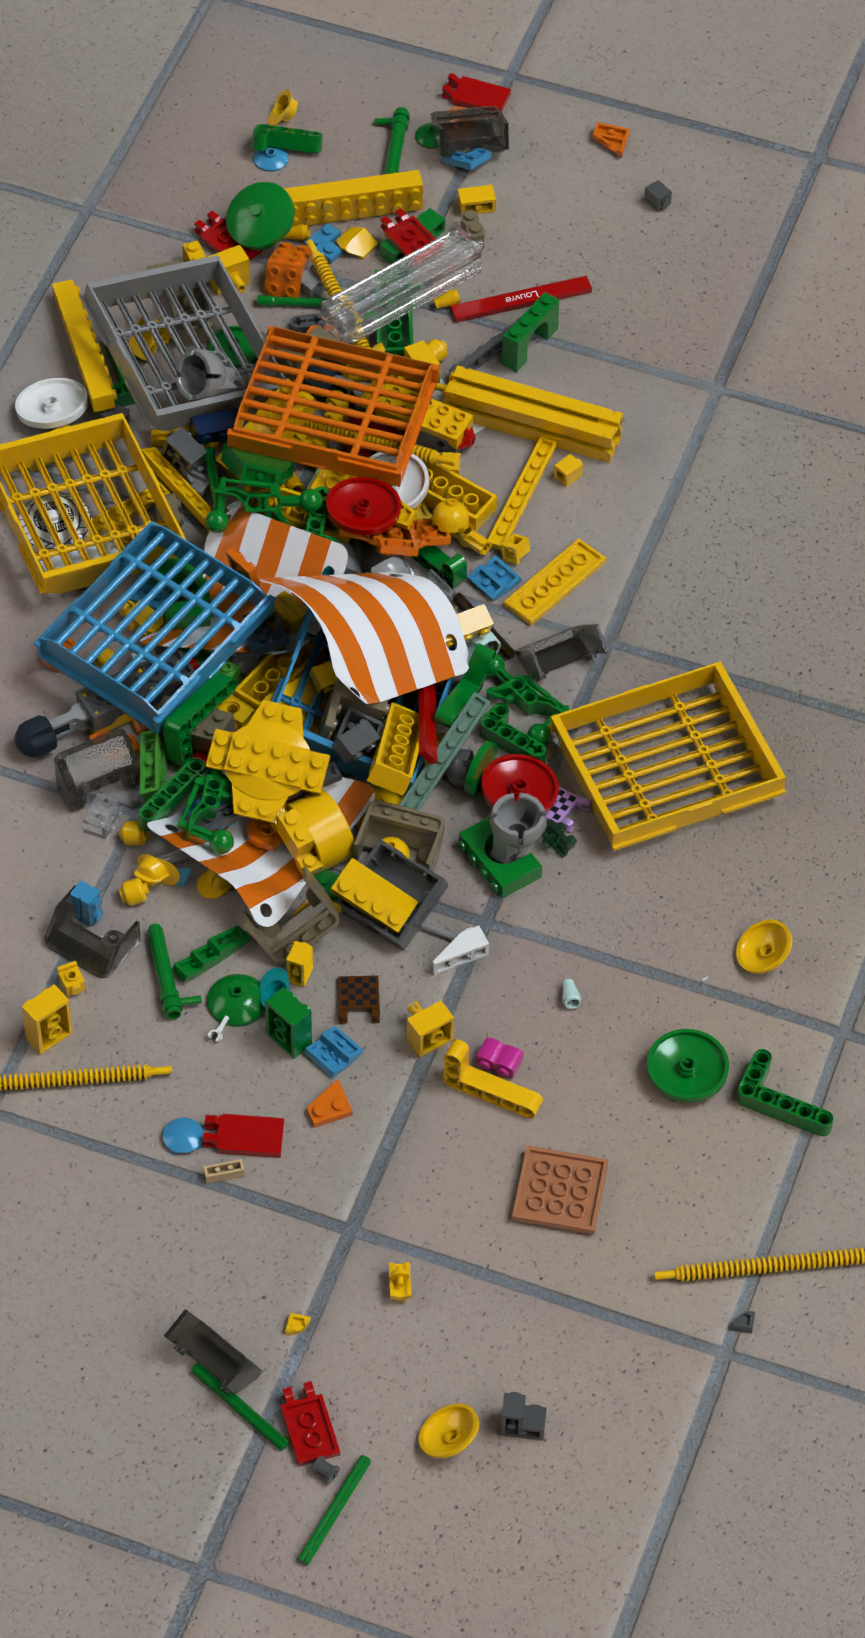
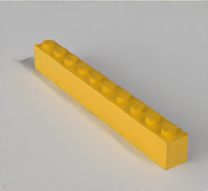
[52,279,117,412]
[309,604,494,695]

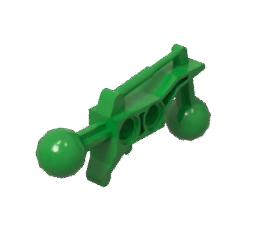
[205,477,323,533]
[486,654,569,745]
[177,750,234,854]

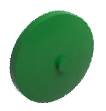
[226,182,295,250]
[647,1029,729,1103]

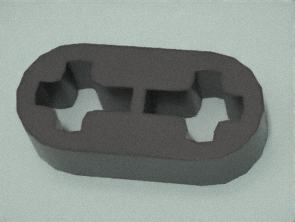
[290,314,324,333]

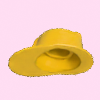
[267,89,298,126]
[134,854,180,886]
[197,869,233,899]

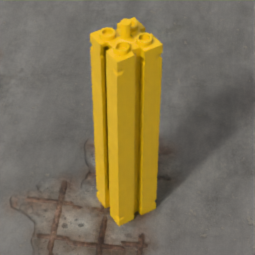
[436,365,623,463]

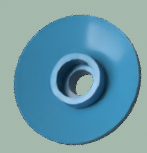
[254,147,288,172]

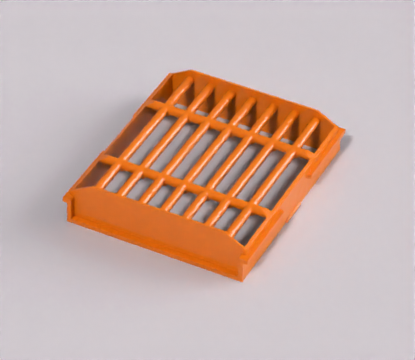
[227,326,439,487]

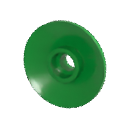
[416,123,450,149]

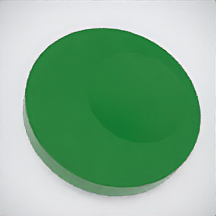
[209,326,258,368]
[464,740,498,795]

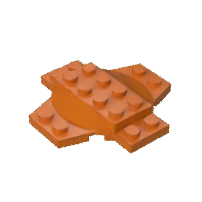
[336,518,451,558]

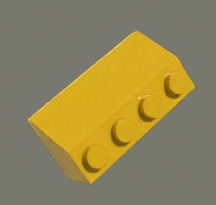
[330,858,418,935]

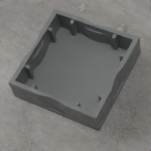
[336,839,449,951]

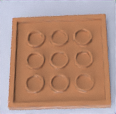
[512,1145,609,1235]

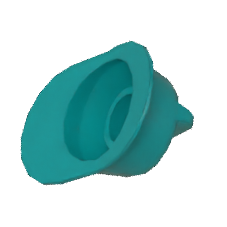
[260,967,291,1007]

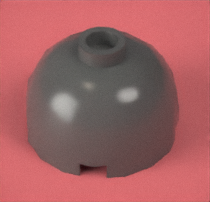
[444,749,474,787]

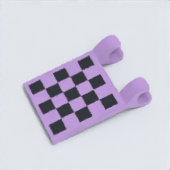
[546,787,591,833]

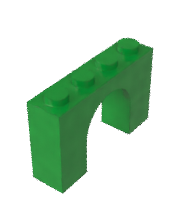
[502,292,560,373]
[154,558,214,630]
[458,816,542,899]

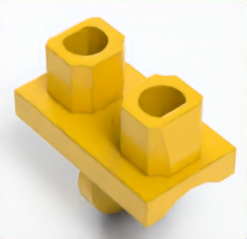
[389,1262,412,1302]

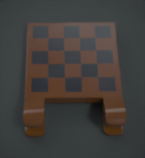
[338,975,380,1024]

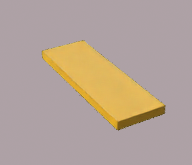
[503,538,607,626]

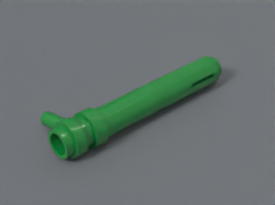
[375,107,410,175]
[147,923,202,1020]

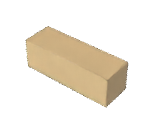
[204,1159,245,1184]

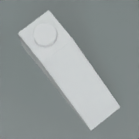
[433,926,489,975]

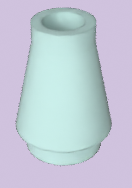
[562,979,582,1009]

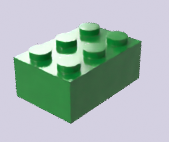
[265,987,312,1059]

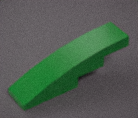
[173,925,251,982]

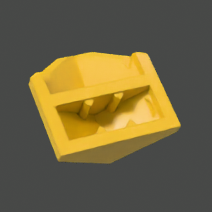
[336,227,378,259]

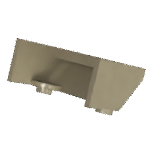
[354,800,445,872]
[242,866,339,965]

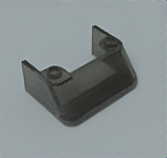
[515,623,608,681]
[44,885,141,979]
[164,1309,263,1395]

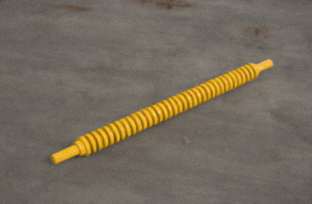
[306,239,371,349]
[303,421,457,466]
[0,1064,172,1091]
[654,1247,865,1282]

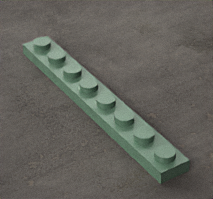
[399,692,491,811]

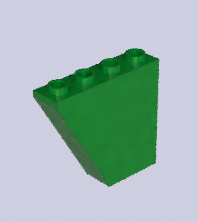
[221,442,295,488]

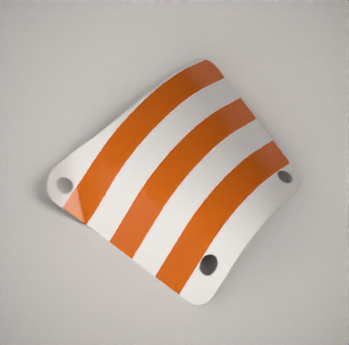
[140,507,348,654]
[259,572,470,704]
[147,772,375,927]

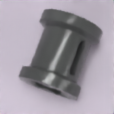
[311,1456,340,1484]

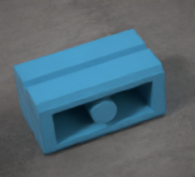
[70,881,103,926]

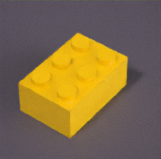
[22,984,73,1055]

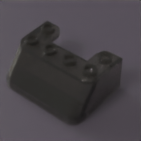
[431,106,509,158]
[54,729,140,812]

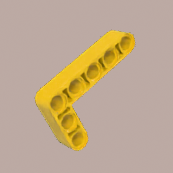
[443,1039,543,1118]

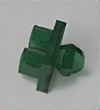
[542,819,577,858]

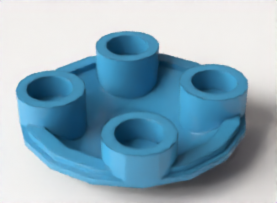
[163,1118,203,1155]

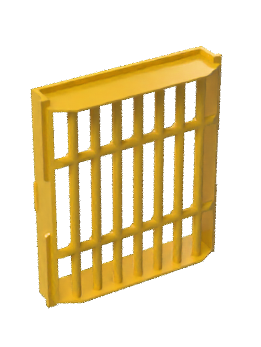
[0,413,186,594]
[548,661,786,851]

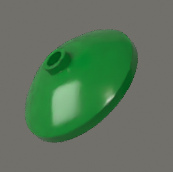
[207,974,266,1027]

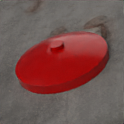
[326,477,401,535]
[480,754,559,813]

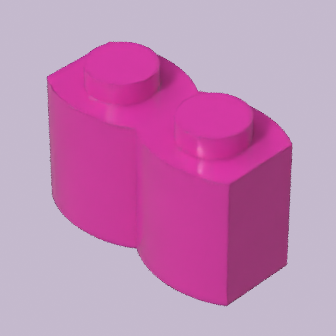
[476,1037,523,1078]

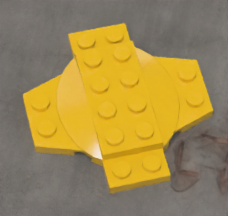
[206,700,330,823]

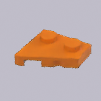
[592,122,630,157]
[307,1080,353,1128]

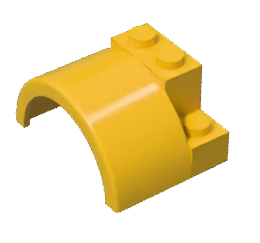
[270,789,355,876]

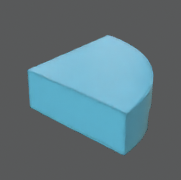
[175,868,192,888]

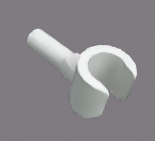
[208,1015,229,1042]

